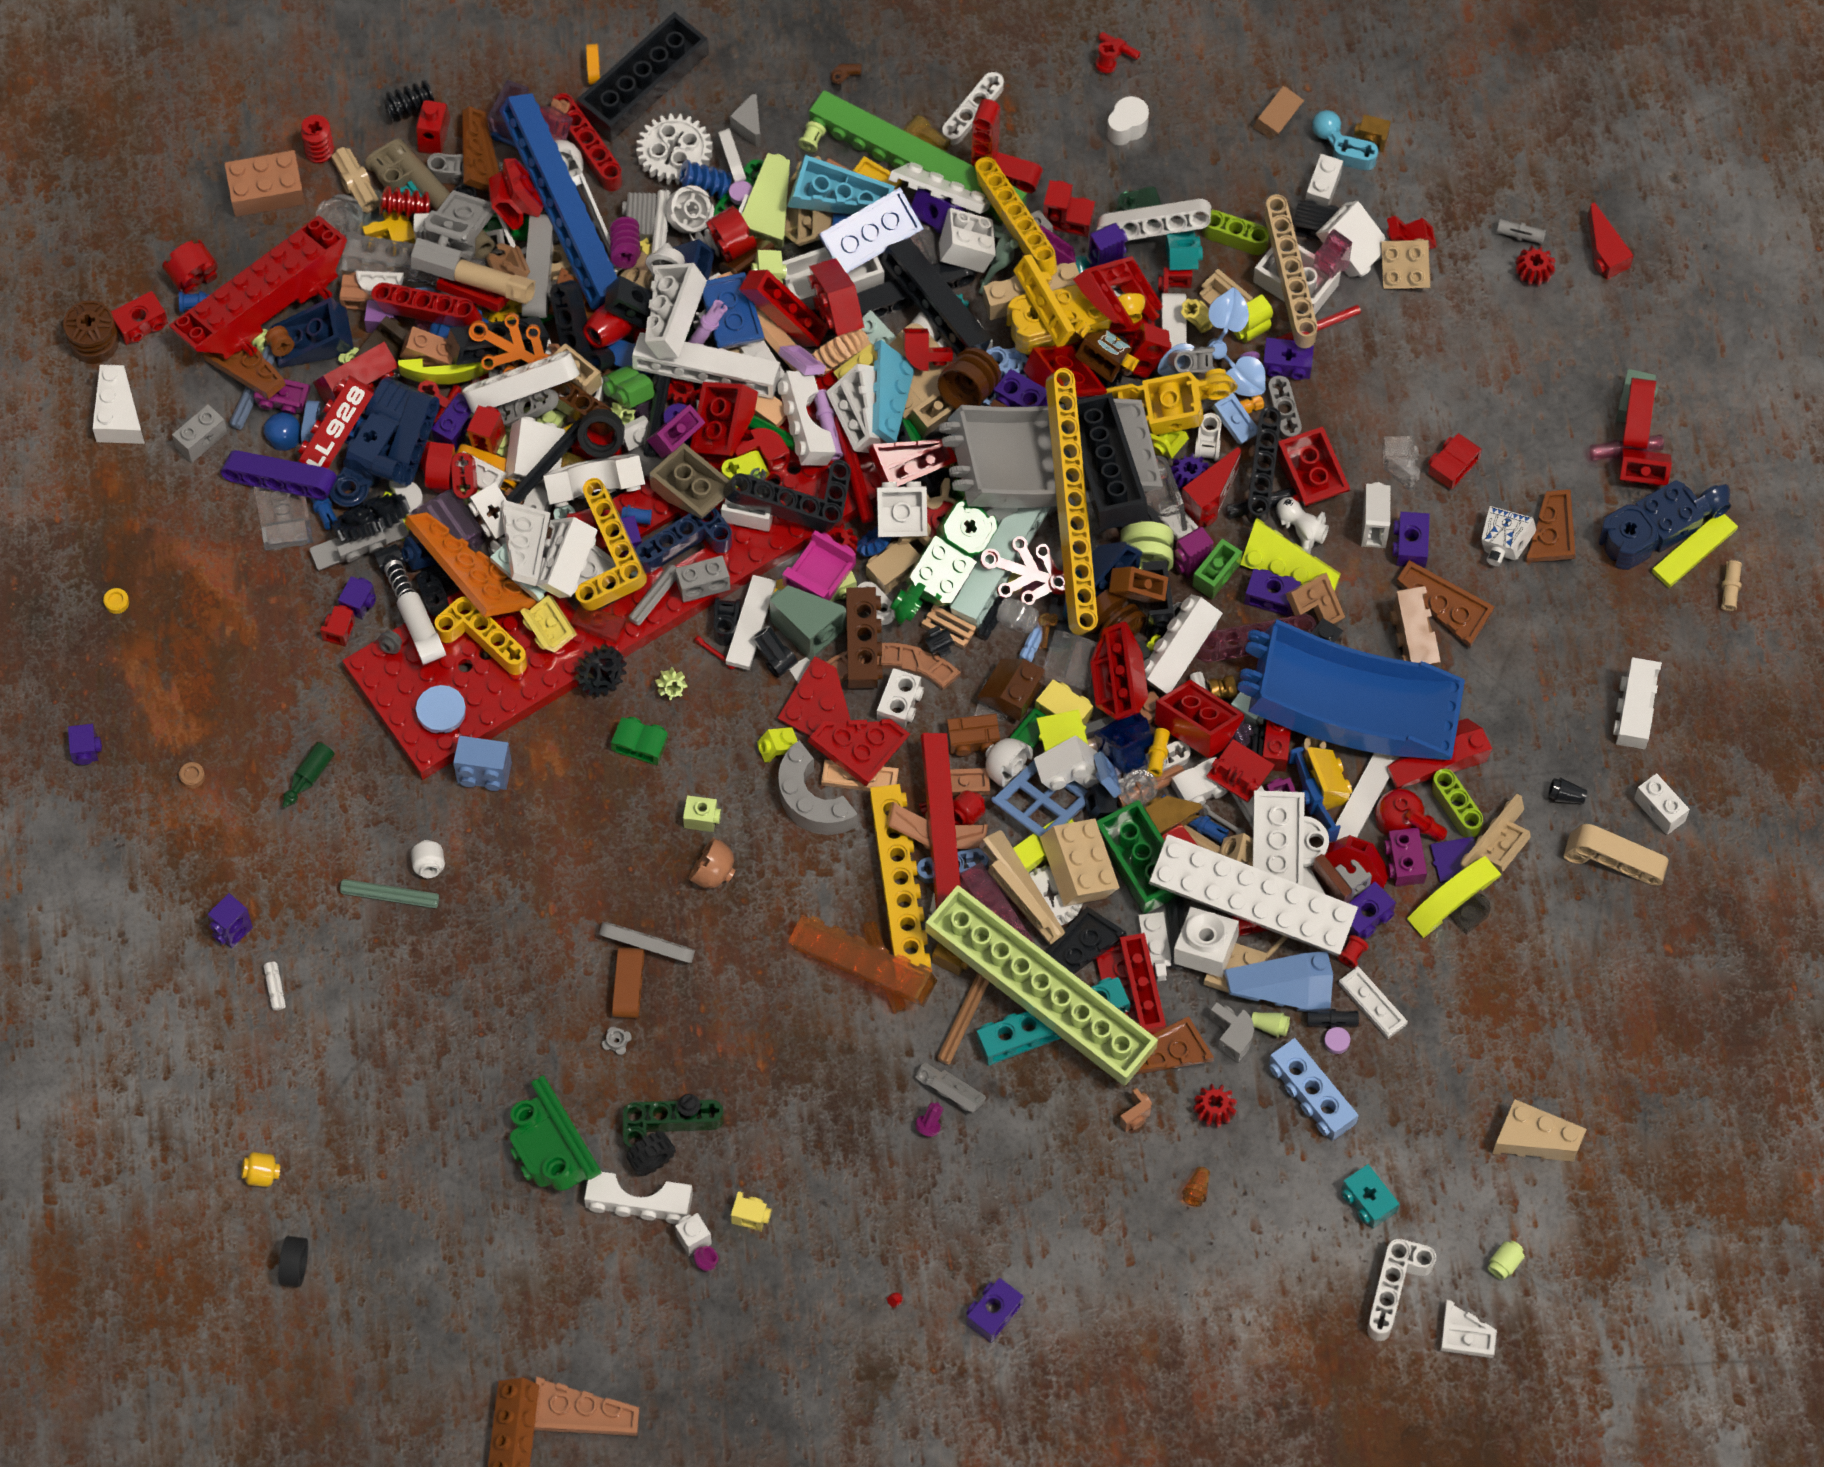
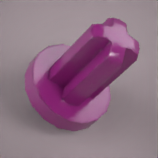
[915,1102,943,1137]

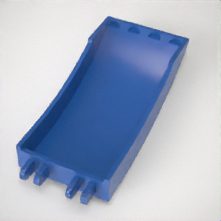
[1238,619,1465,760]

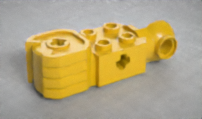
[1006,284,1145,355]
[1106,369,1238,435]

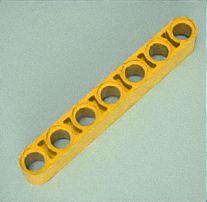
[975,157,1058,276]

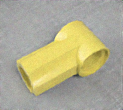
[1181,299,1214,333]

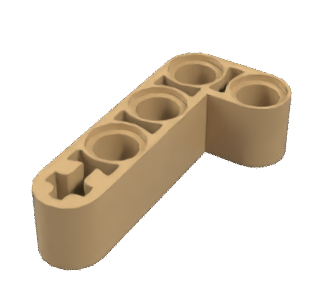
[1564,824,1669,886]

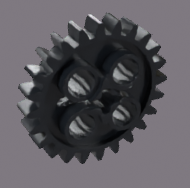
[332,493,410,542]

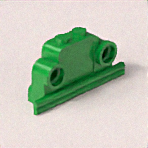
[510,1076,602,1191]

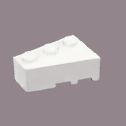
[536,517,598,598]
[1613,657,1662,749]

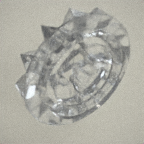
[1119,768,1158,806]

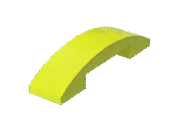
[398,359,493,384]
[1407,856,1502,938]

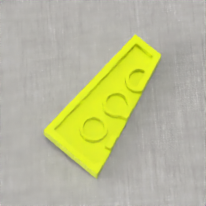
[1240,518,1341,592]

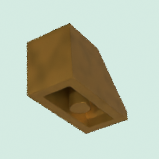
[1145,795,1204,836]

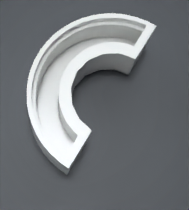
[543,454,645,507]

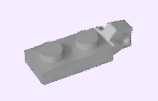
[916,1062,986,1113]

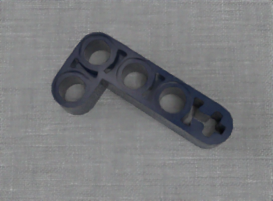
[372,390,440,486]
[635,508,732,573]

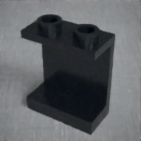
[1141,560,1174,637]

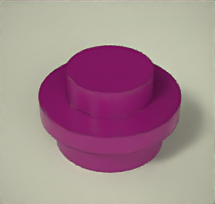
[694,1246,718,1271]

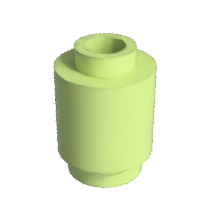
[1487,1241,1525,1280]

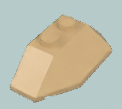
[784,156,833,246]

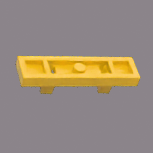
[1013,255,1075,347]

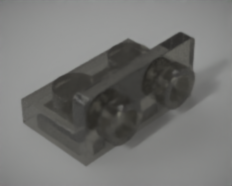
[1448,872,1491,934]

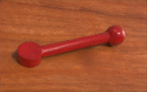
[694,636,736,669]

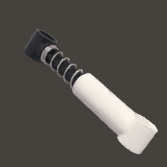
[374,543,446,665]

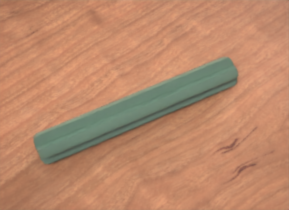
[340,879,439,908]

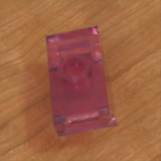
[1313,229,1352,279]

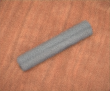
[629,564,678,625]

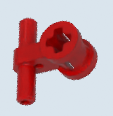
[1095,32,1141,73]
[417,380,462,426]

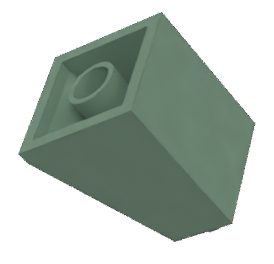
[770,585,846,661]

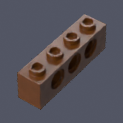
[846,587,883,688]

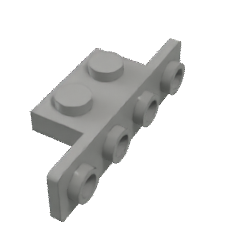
[310,519,409,571]

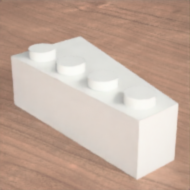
[645,263,707,359]

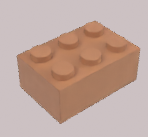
[225,150,305,217]

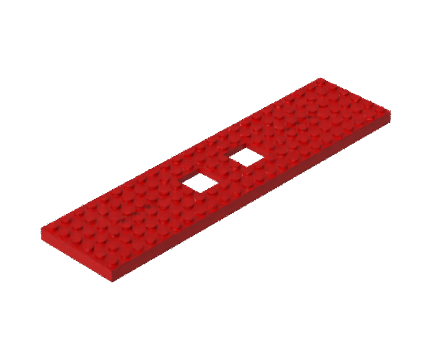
[342,369,887,780]

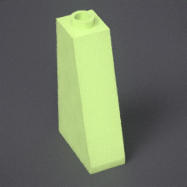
[742,153,790,250]

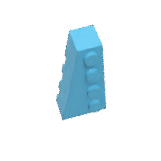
[787,155,895,214]

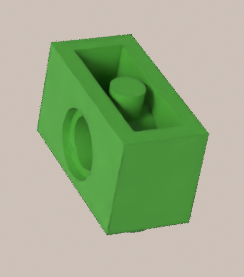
[1192,538,1242,600]

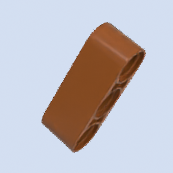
[612,947,644,1019]

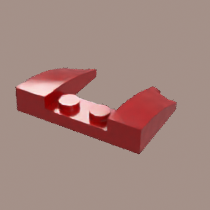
[1073,256,1163,329]

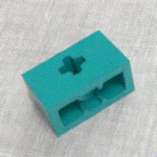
[1342,1164,1400,1229]

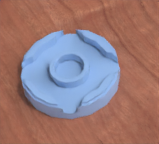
[416,685,466,733]

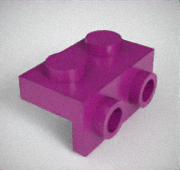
[254,379,311,415]

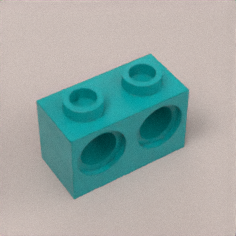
[1165,230,1203,270]

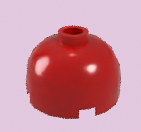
[1375,788,1425,836]

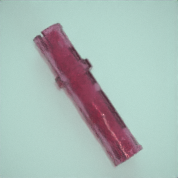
[1590,434,1664,460]

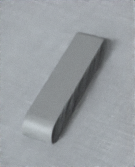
[522,214,555,318]

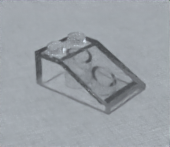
[254,487,313,551]

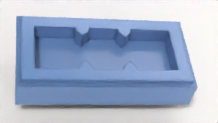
[1093,751,1122,798]

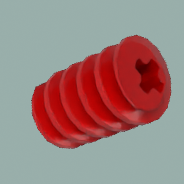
[301,115,334,163]
[379,186,430,219]

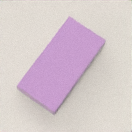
[778,345,826,375]

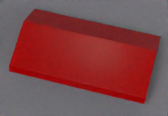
[1096,933,1166,1035]

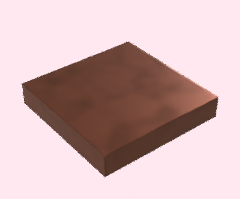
[1312,854,1352,903]

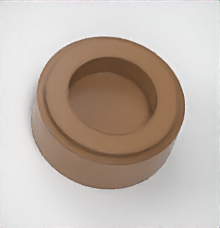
[179,762,205,788]

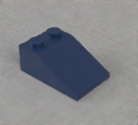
[271,297,354,367]

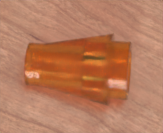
[1182,1167,1211,1207]

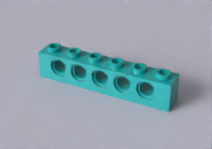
[977,977,1130,1066]

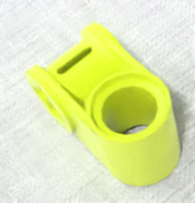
[721,451,769,489]

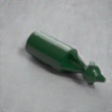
[282,742,335,808]

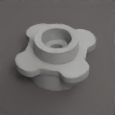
[602,1027,632,1055]

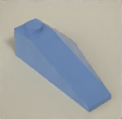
[1224,951,1333,1012]

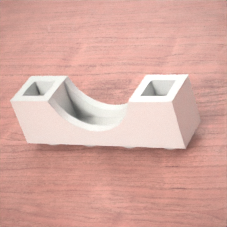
[778,371,836,465]
[584,1172,693,1224]

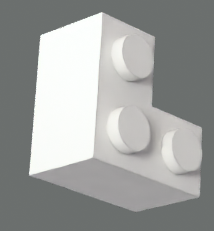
[1034,735,1099,791]

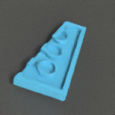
[872,340,915,443]

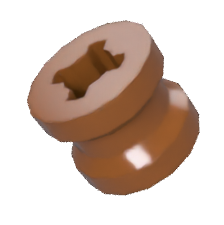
[265,326,294,356]

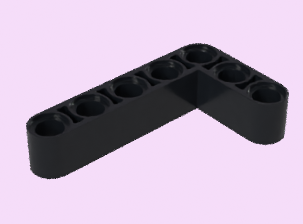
[723,460,851,532]

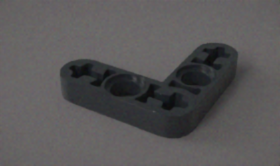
[416,565,455,616]

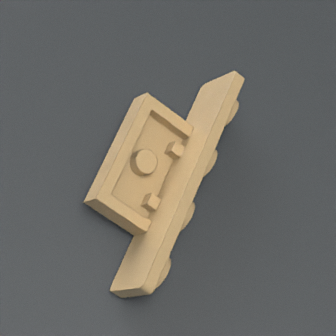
[1461,794,1531,872]

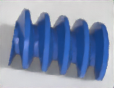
[679,160,732,200]

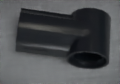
[752,626,798,678]

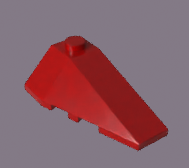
[1387,718,1493,789]

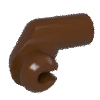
[830,63,861,84]

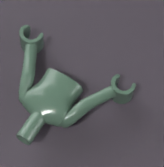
[978,223,1019,295]

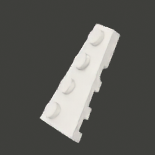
[889,162,991,214]

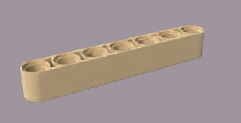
[1265,195,1317,348]

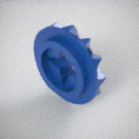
[857,526,892,556]

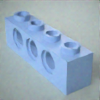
[1269,1038,1359,1141]

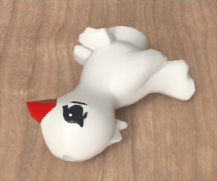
[1276,494,1329,554]

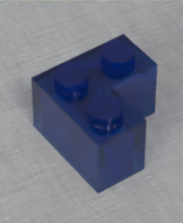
[1093,713,1153,775]

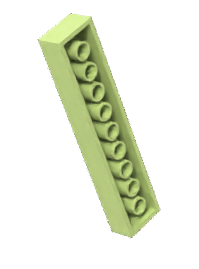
[925,885,1158,1086]

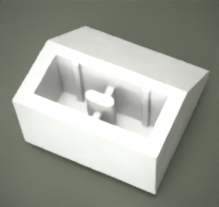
[939,208,996,273]

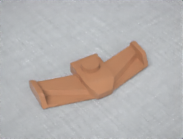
[887,802,988,850]

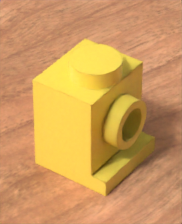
[731,1191,772,1231]

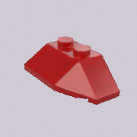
[1090,621,1148,720]

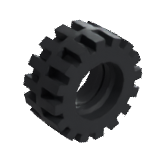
[626,1131,676,1176]

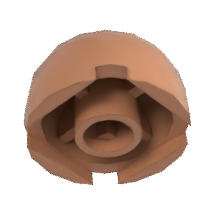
[689,837,736,888]

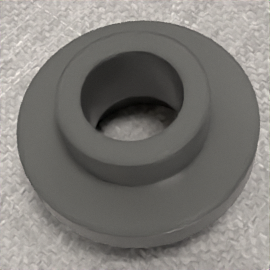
[378,631,402,654]

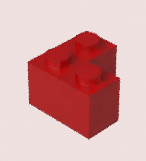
[1043,180,1095,237]

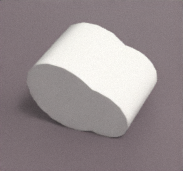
[1107,96,1149,145]

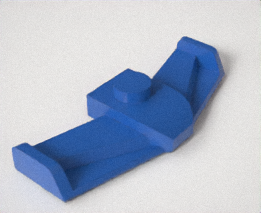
[1288,747,1341,842]

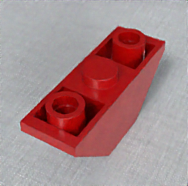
[1320,835,1389,889]

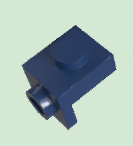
[401,536,438,570]

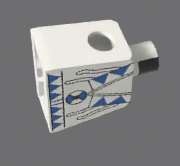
[1482,506,1536,567]

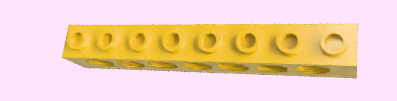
[870,784,931,981]

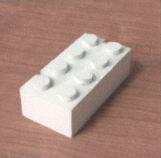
[782,247,884,310]

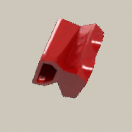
[488,158,544,230]

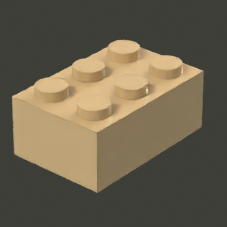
[1040,819,1120,906]

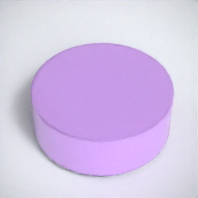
[729,181,752,205]
[1324,1027,1350,1054]

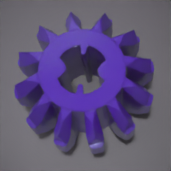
[1169,452,1209,491]

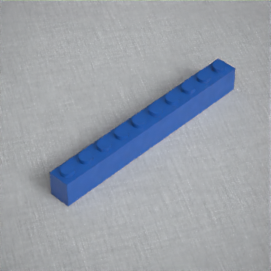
[500,93,618,309]

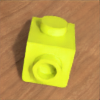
[1150,430,1189,459]
[757,727,798,763]

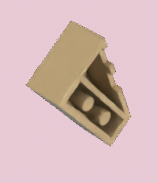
[1492,1099,1587,1162]

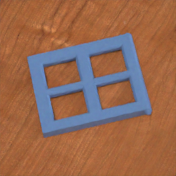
[991,761,1088,837]

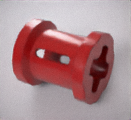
[1337,935,1369,969]

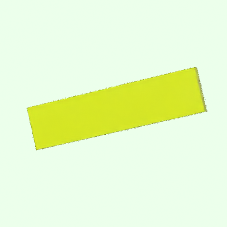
[1652,514,1738,588]

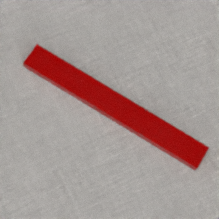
[921,733,961,910]

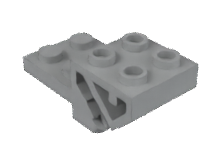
[411,190,495,281]

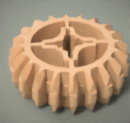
[812,329,871,376]

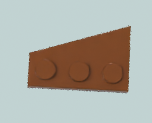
[1526,489,1576,563]
[1135,1016,1214,1075]

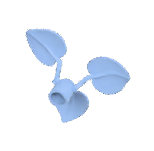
[1157,287,1265,396]

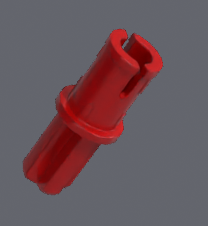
[1405,808,1447,842]

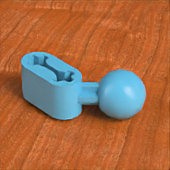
[1312,110,1378,171]

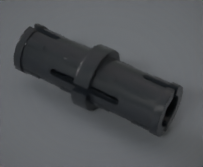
[1307,1009,1359,1029]

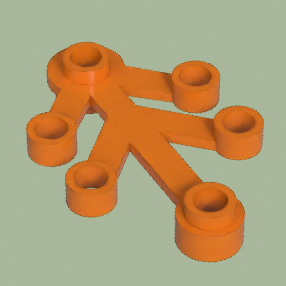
[469,313,551,373]

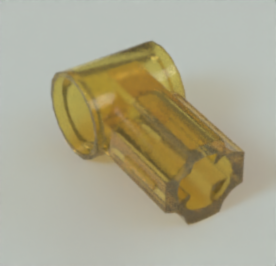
[903,115,951,152]

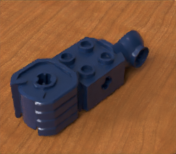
[329,376,419,508]
[1599,480,1731,570]

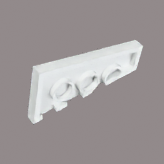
[501,500,550,586]

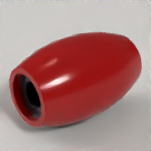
[583,303,635,348]

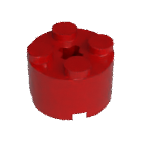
[705,205,757,263]
[162,240,218,294]

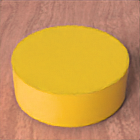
[103,588,129,614]

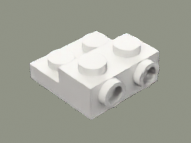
[877,481,927,537]

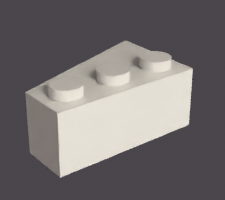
[826,364,886,453]
[93,365,145,444]

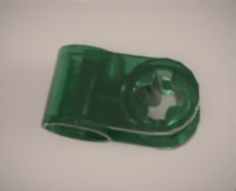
[1116,186,1162,212]

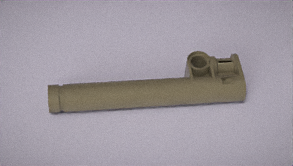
[365,139,495,259]

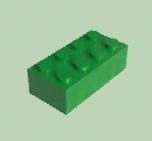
[1096,800,1180,914]

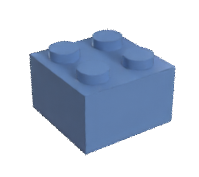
[454,736,512,791]

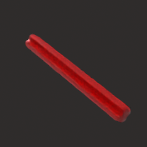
[834,416,874,523]

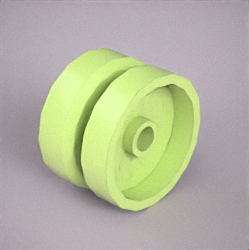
[1120,521,1173,571]

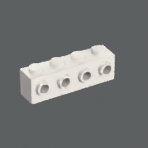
[1144,594,1223,694]

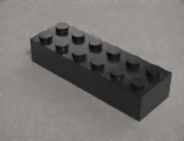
[577,12,709,141]
[1064,393,1148,531]

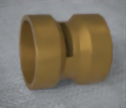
[1207,675,1237,700]

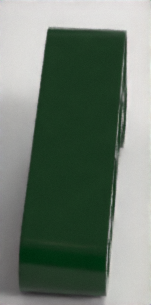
[623,1100,724,1153]

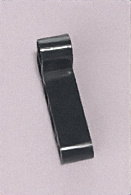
[550,280,615,371]

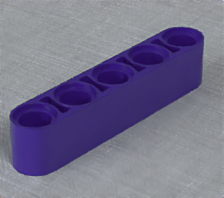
[220,450,337,500]

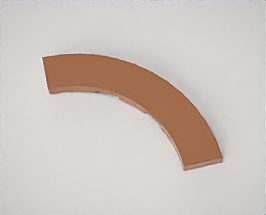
[827,643,961,691]

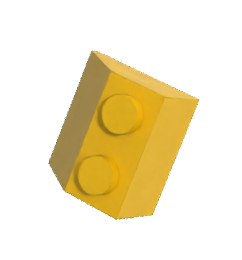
[1304,747,1352,810]

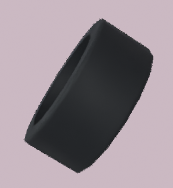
[578,409,625,458]
[278,1236,308,1287]

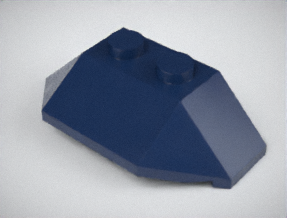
[1063,542,1143,624]

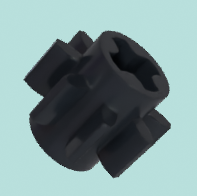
[925,625,955,658]

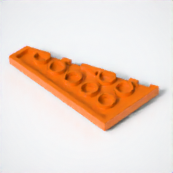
[405,512,544,617]

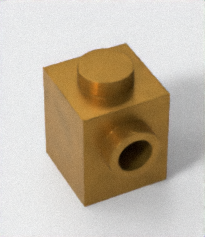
[932,943,970,976]

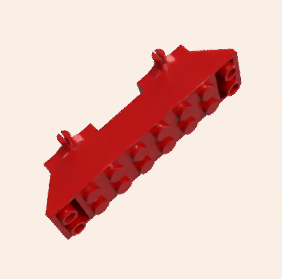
[168,215,347,360]

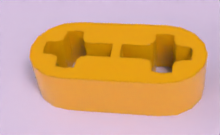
[586,44,600,85]

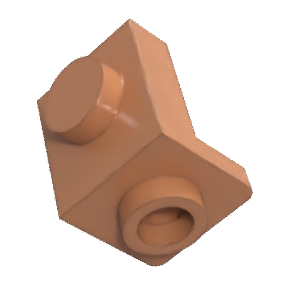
[1119,1088,1152,1132]

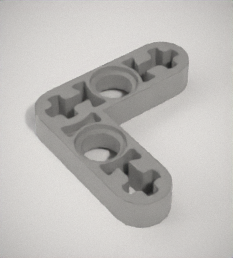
[489,363,559,428]

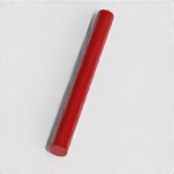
[1276,305,1361,340]

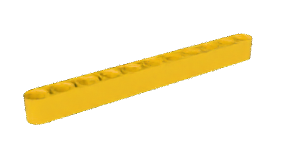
[1046,368,1098,635]

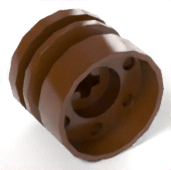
[63,301,119,364]
[937,347,1001,409]
[1081,589,1147,641]

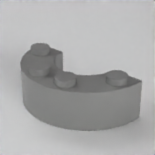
[778,740,858,835]

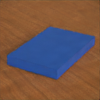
[701,272,765,349]

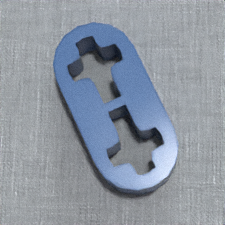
[301,400,321,443]

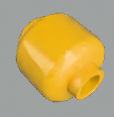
[241,1152,280,1187]

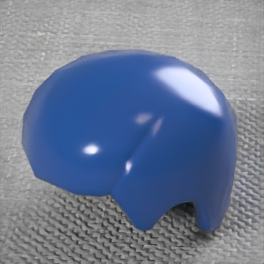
[263,412,302,450]

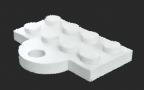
[1252,790,1329,886]

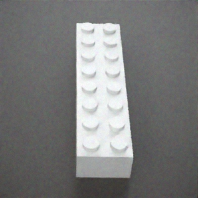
[1148,834,1358,956]

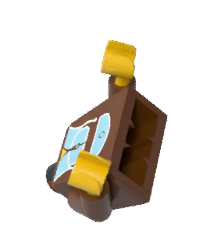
[1074,319,1139,383]

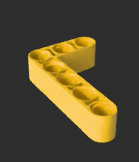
[575,478,647,611]

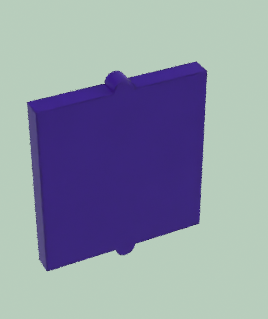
[1430,837,1475,883]

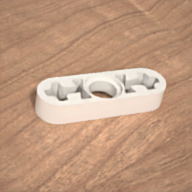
[718,128,747,183]

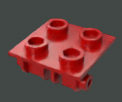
[1206,739,1275,803]

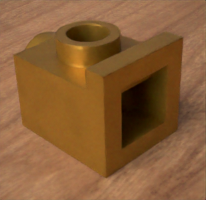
[1354,115,1391,153]

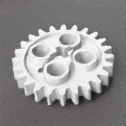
[636,114,713,185]

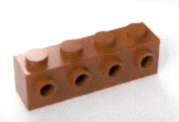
[488,1377,539,1467]

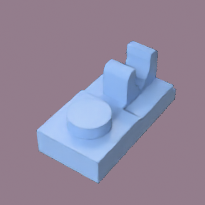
[1212,393,1257,445]

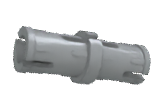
[1497,219,1546,245]

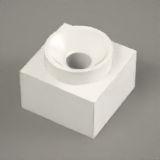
[1174,907,1239,978]

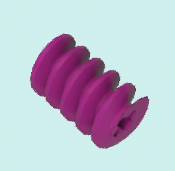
[610,217,641,269]

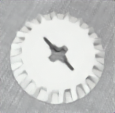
[1029,865,1083,926]

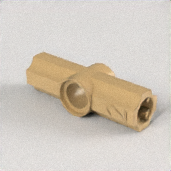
[331,147,380,214]

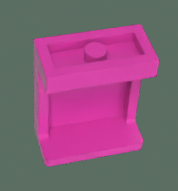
[782,530,856,601]

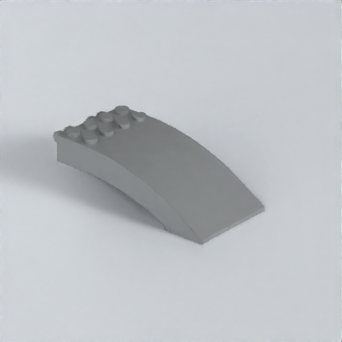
[939,398,1163,508]

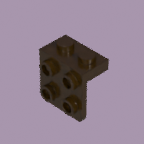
[354,315,408,381]

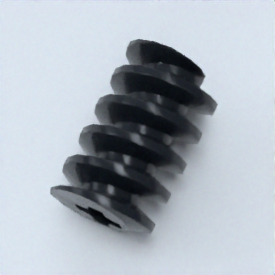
[383,80,435,122]

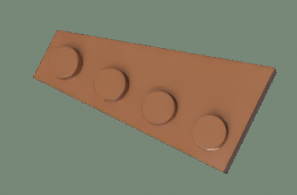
[534,1377,639,1436]

